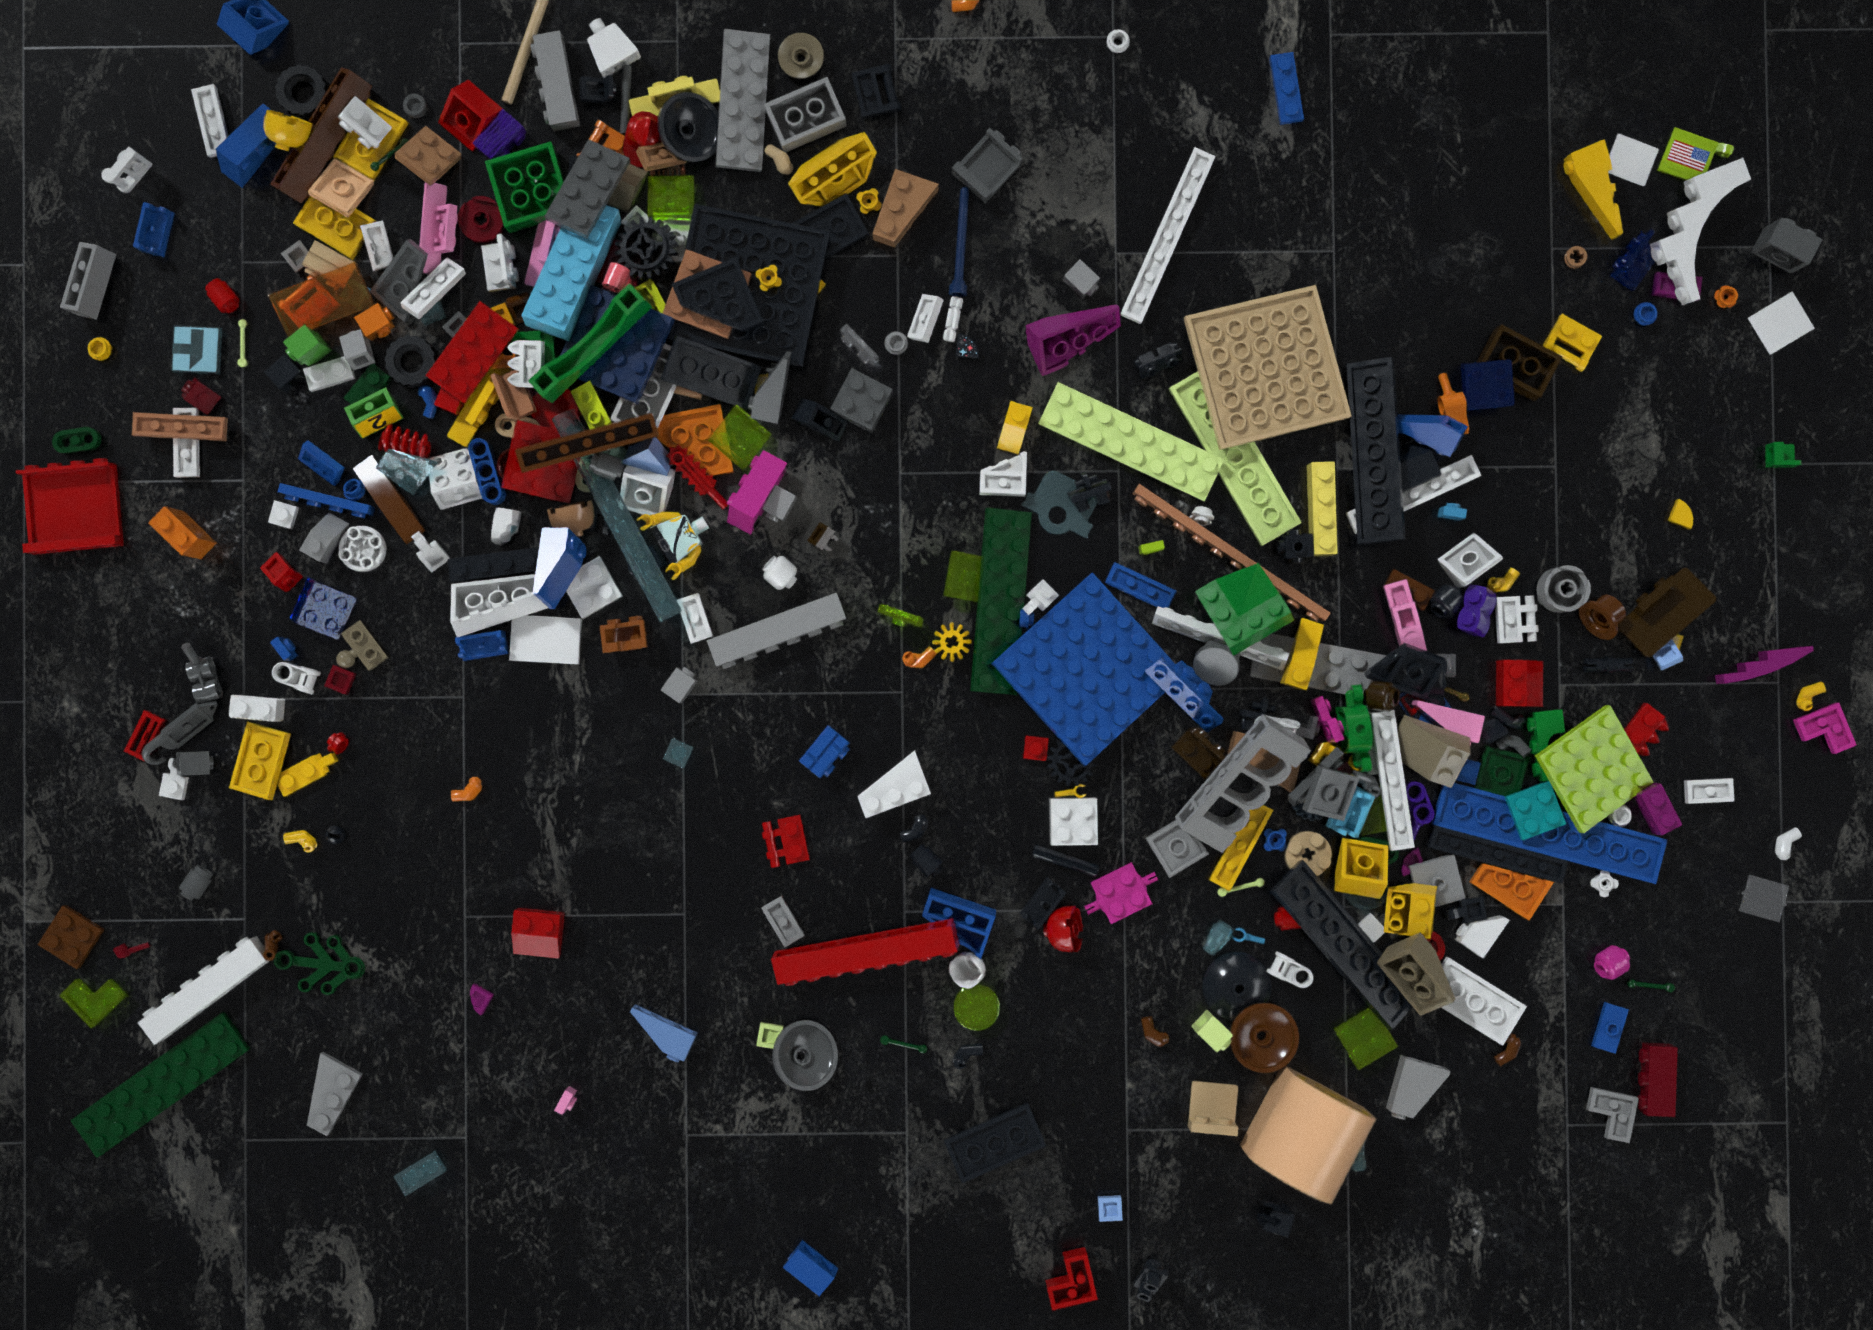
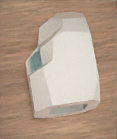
[491,508,521,546]

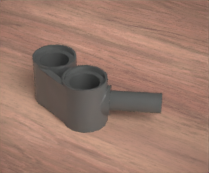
[181,643,223,704]

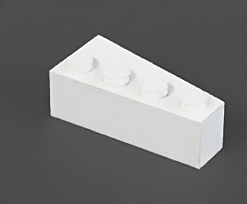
[450,574,548,637]

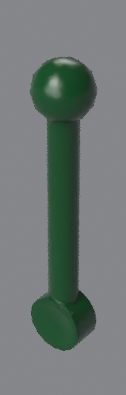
[370,139,409,171]
[1627,979,1675,993]
[880,1035,927,1054]

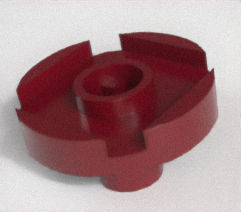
[458,196,504,243]

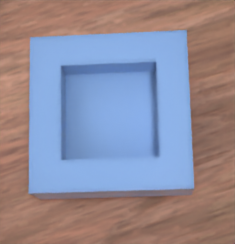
[1653,640,1683,670]
[1098,1195,1123,1222]

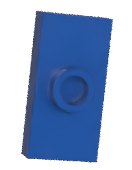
[298,440,345,486]
[1591,1002,1629,1054]

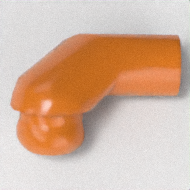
[951,0,979,12]
[902,646,937,668]
[451,777,482,801]

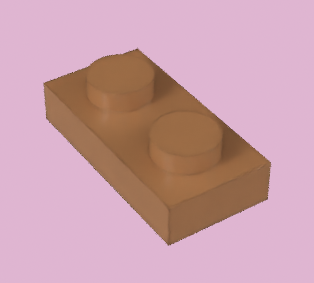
[636,143,686,172]

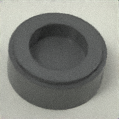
[403,94,427,118]

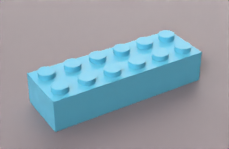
[521,205,622,341]

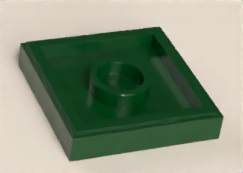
[1472,745,1530,796]

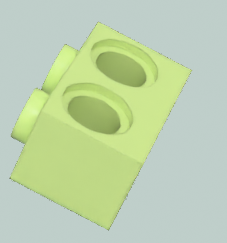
[1192,1010,1233,1052]

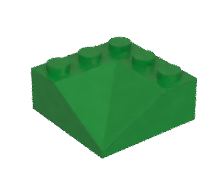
[485,142,565,233]
[1195,563,1294,656]

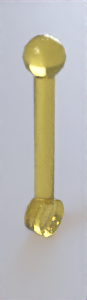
[1444,687,1469,702]

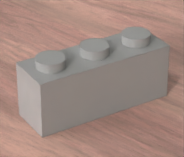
[60,242,116,320]

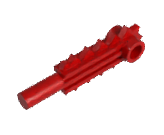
[666,444,728,509]

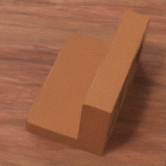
[490,370,537,420]

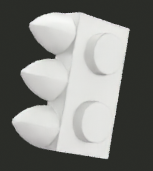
[507,340,545,388]

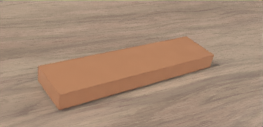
[132,412,228,441]

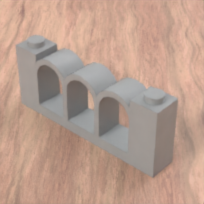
[1175,714,1311,853]

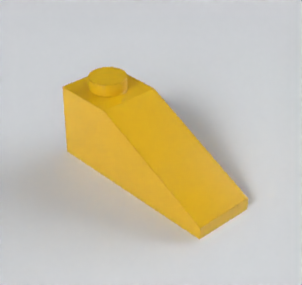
[1280,618,1324,690]

